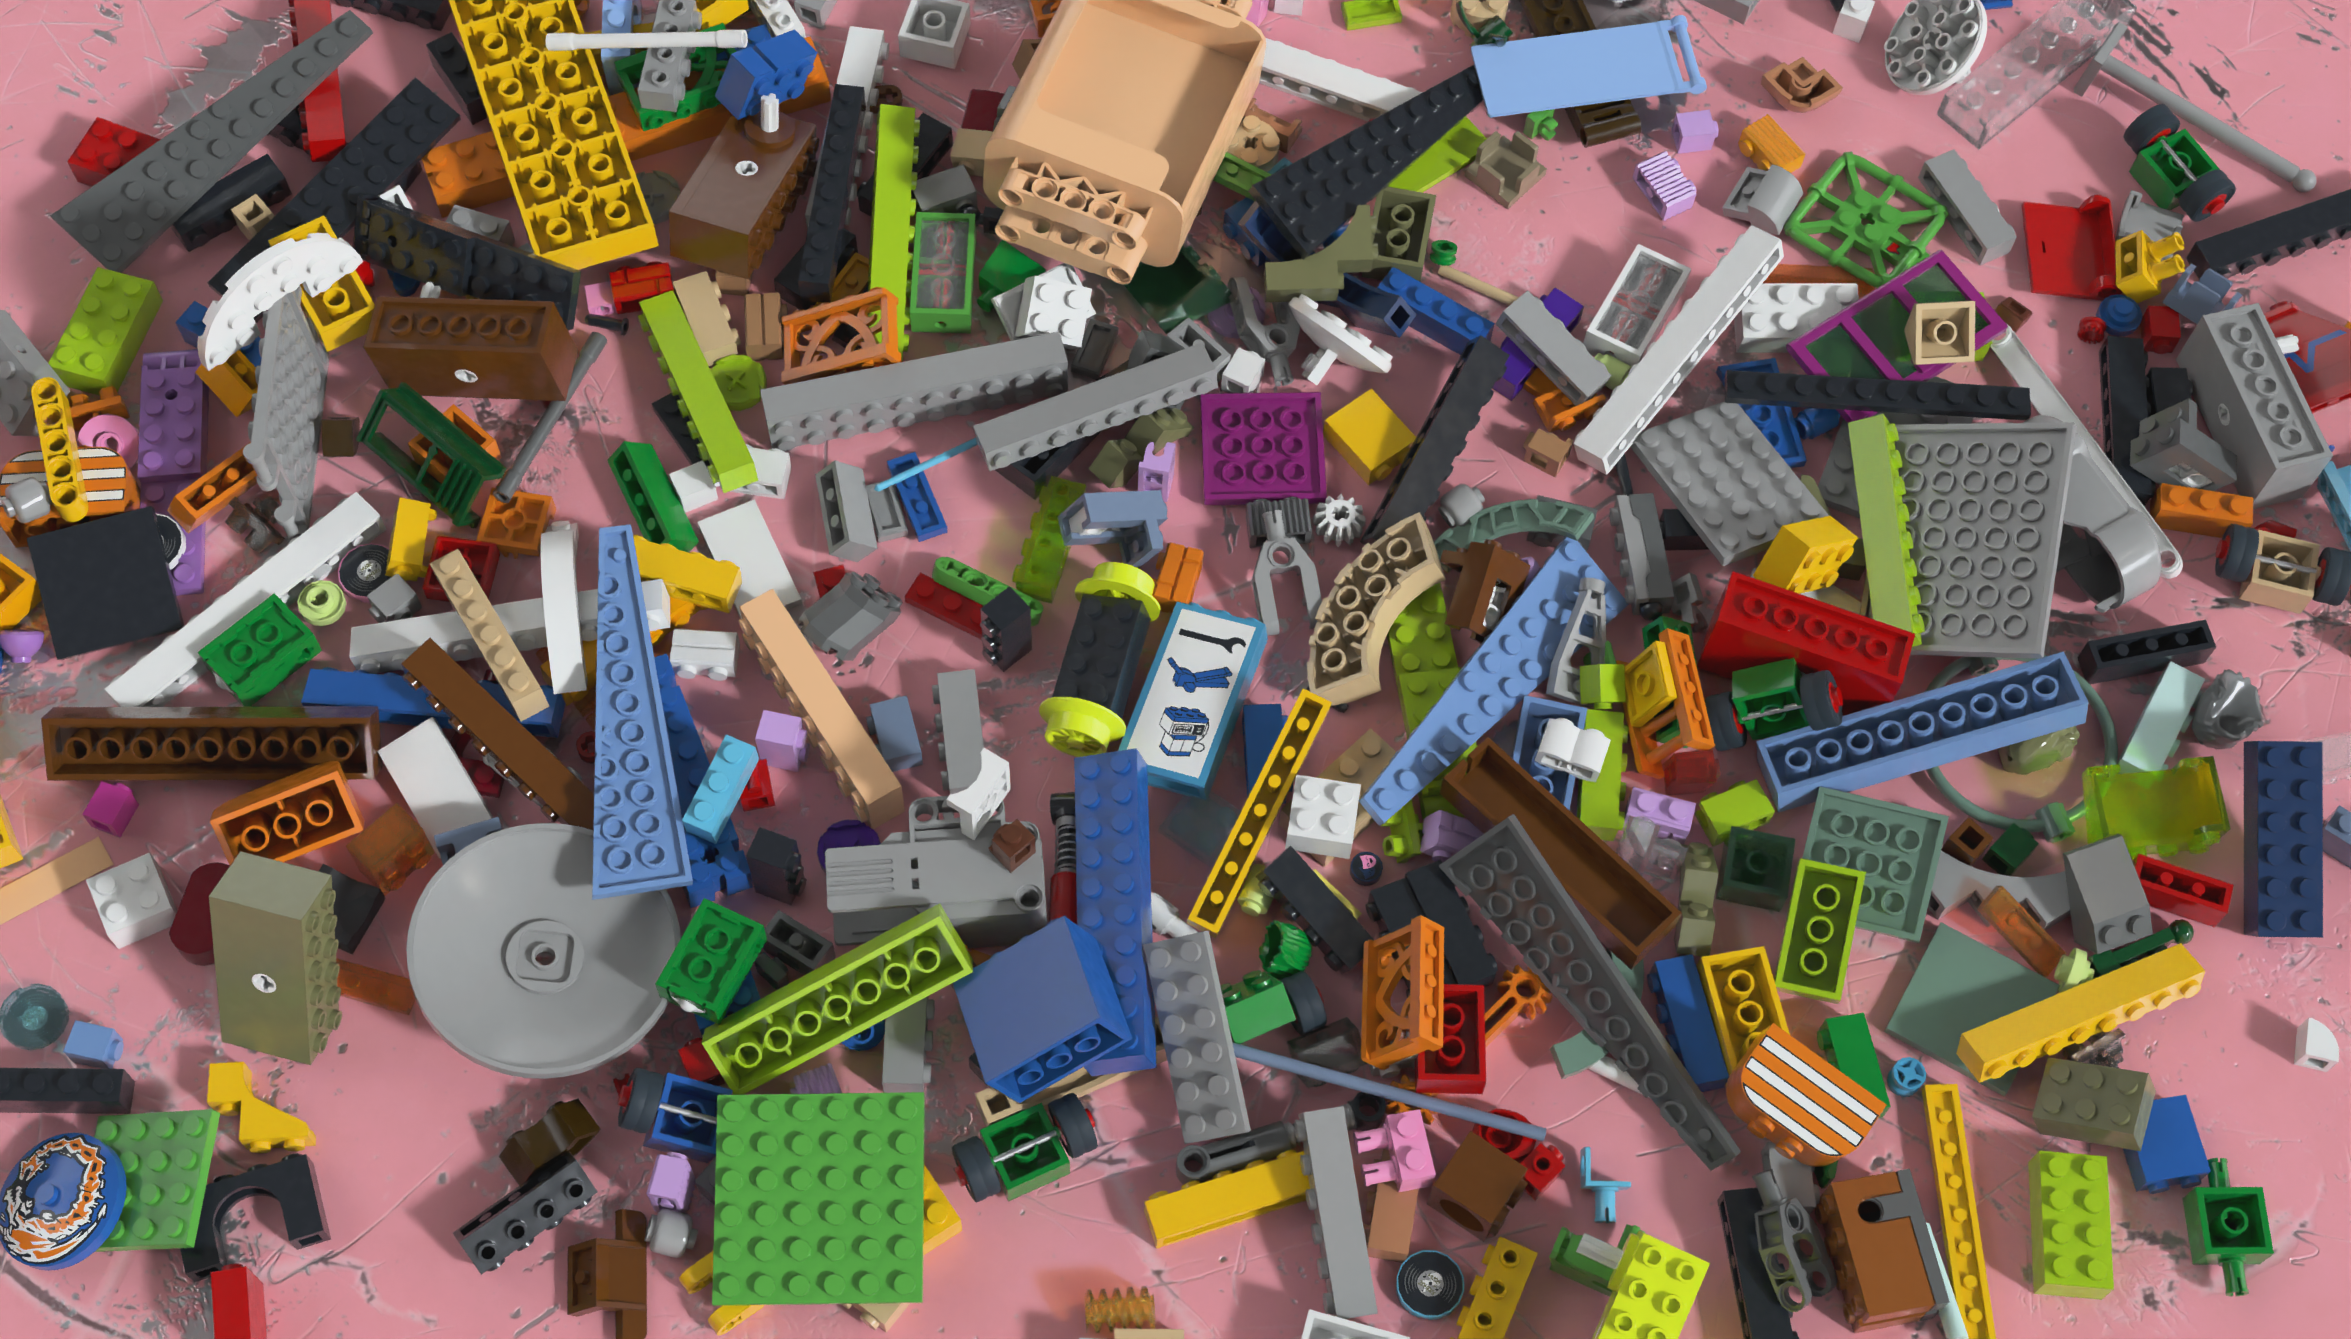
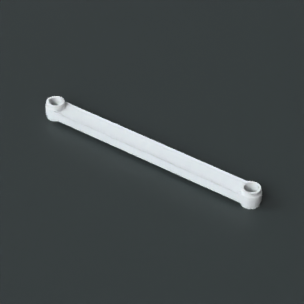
[1990,324,2183,579]

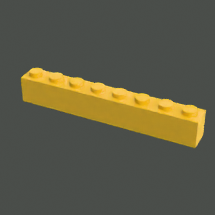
[1187,689,1332,938]
[1956,943,2205,1083]

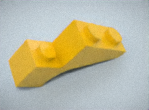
[207,1062,316,1153]

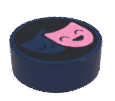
[1350,852,1383,886]

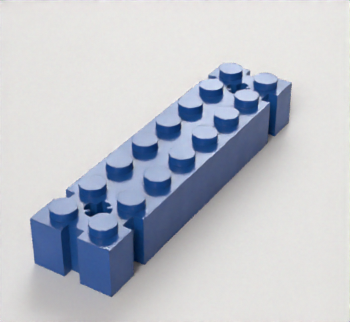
[654,653,753,909]

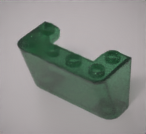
[1124,241,1232,335]

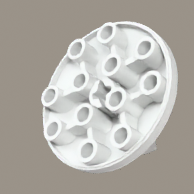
[1884,0,1987,95]
[1288,294,1393,385]

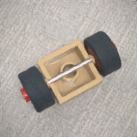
[2215,524,2351,614]

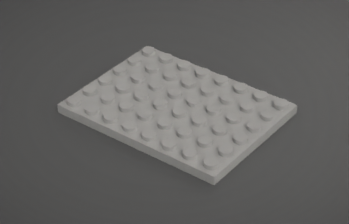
[1860,422,2077,659]

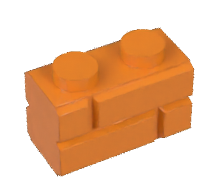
[1152,542,1204,614]

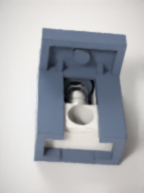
[1058,490,1167,569]

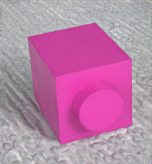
[82,781,139,838]

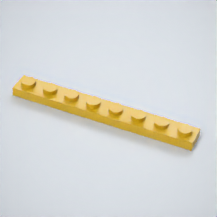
[1921,1084,1996,1339]

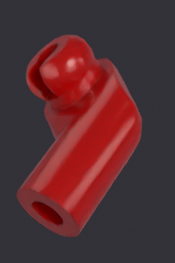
[2254,520,2297,538]

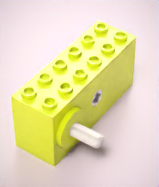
[1576,1230,1710,1339]

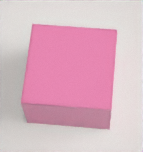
[584,281,617,316]

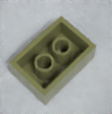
[1362,186,1436,281]
[2032,1057,2156,1151]

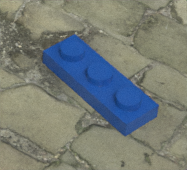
[887,452,948,542]

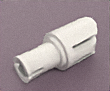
[1151,892,1199,938]

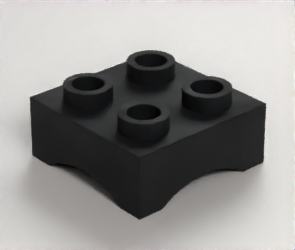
[319,864,386,955]

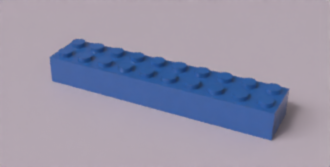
[1074,748,1156,1076]

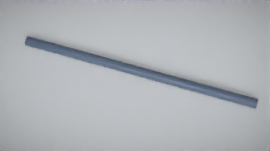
[1232,1042,1547,1141]

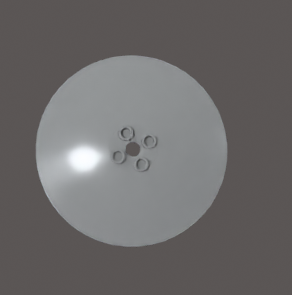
[406,823,681,1079]

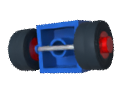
[618,1068,733,1163]

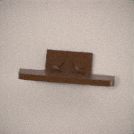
[567,1209,647,1339]

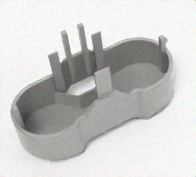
[2023,415,2162,613]

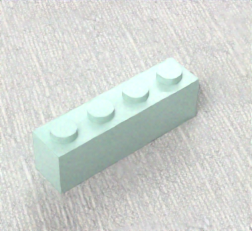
[2115,661,2205,789]

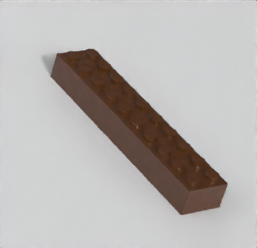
[41,706,382,781]

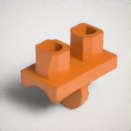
[70,386,130,432]

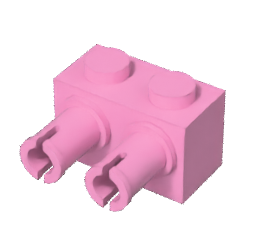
[1353,1109,1436,1192]

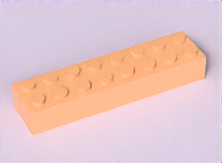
[738,589,905,829]

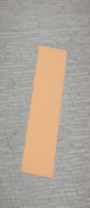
[0,836,114,925]

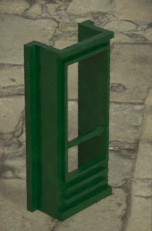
[356,382,507,529]

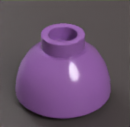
[0,629,44,663]

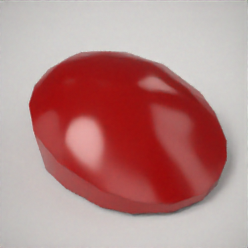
[1472,1109,1536,1161]

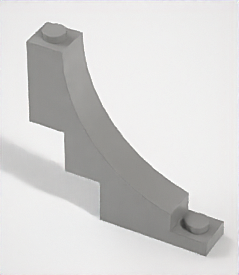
[1928,850,2071,935]

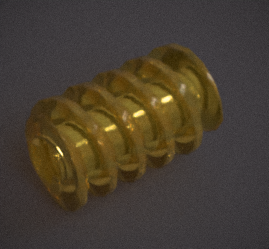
[1084,1286,1156,1333]

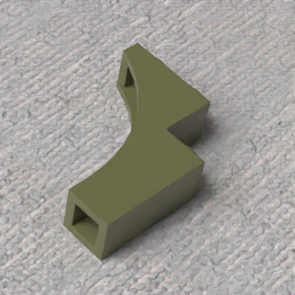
[1264,205,1378,302]

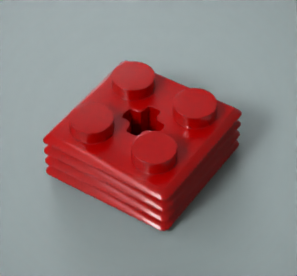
[422,536,500,602]

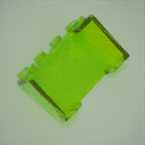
[2082,756,2231,860]

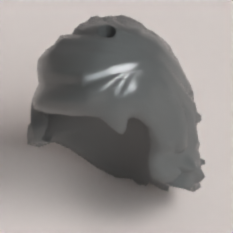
[2192,669,2264,750]

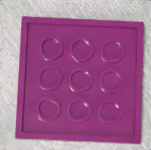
[1200,392,1327,505]

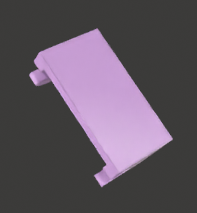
[1138,442,1176,502]

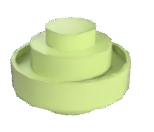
[297,580,347,626]
[2054,947,2095,993]

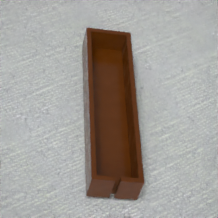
[1439,737,1682,970]

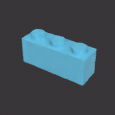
[682,734,759,844]

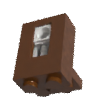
[1440,539,1530,644]

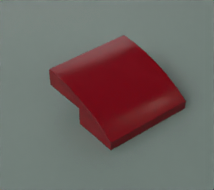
[961,89,1004,132]

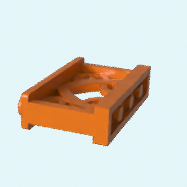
[781,287,902,385]
[1361,915,1444,1070]

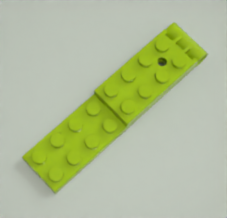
[1387,582,1477,822]

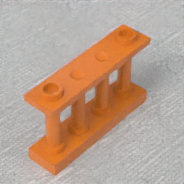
[1616,628,1715,779]

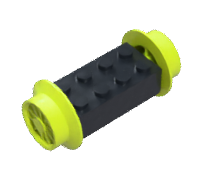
[1039,562,1161,757]

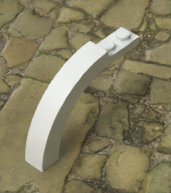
[541,521,588,694]

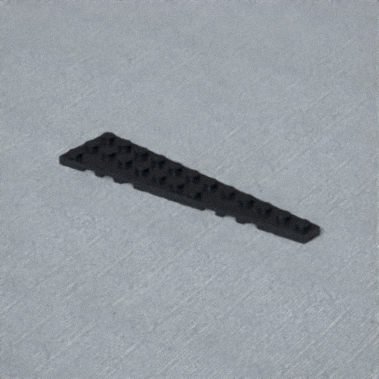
[1248,65,1484,260]

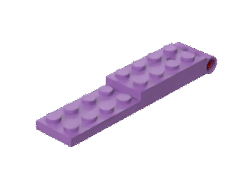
[137,349,209,596]

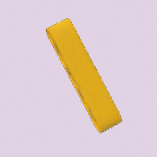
[31,377,88,522]

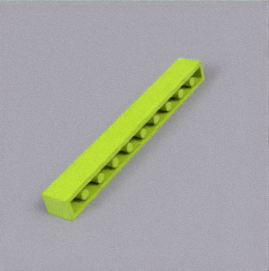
[868,104,920,362]

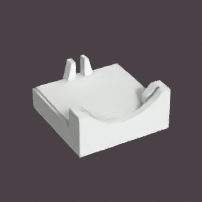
[946,748,1011,840]

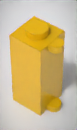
[385,497,437,581]

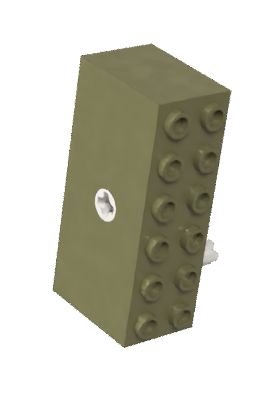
[209,851,342,1065]

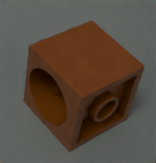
[1427,1131,1528,1242]

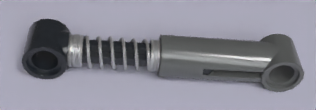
[1176,1092,1386,1184]

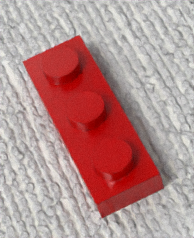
[904,572,983,639]

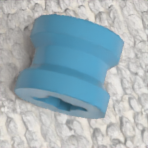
[1887,1057,1926,1097]

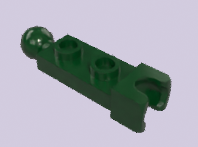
[2088,919,2194,979]

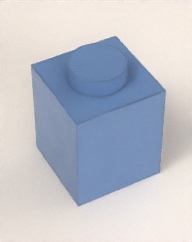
[63,1020,124,1069]

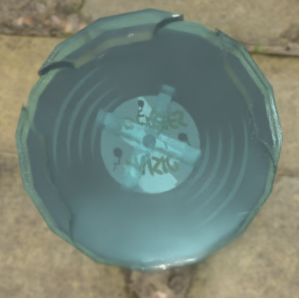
[0,983,69,1050]

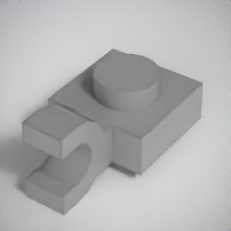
[1671,573,1708,632]

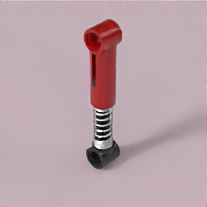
[1049,792,1077,924]

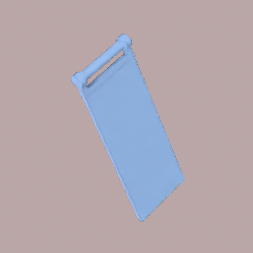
[1471,15,1707,118]

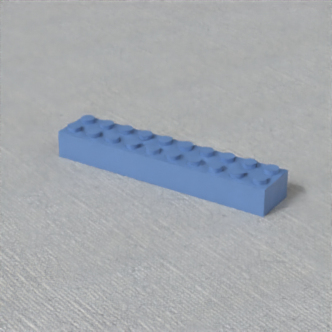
[1756,651,2089,813]

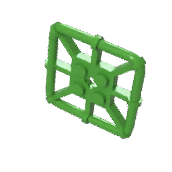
[1784,151,1949,288]

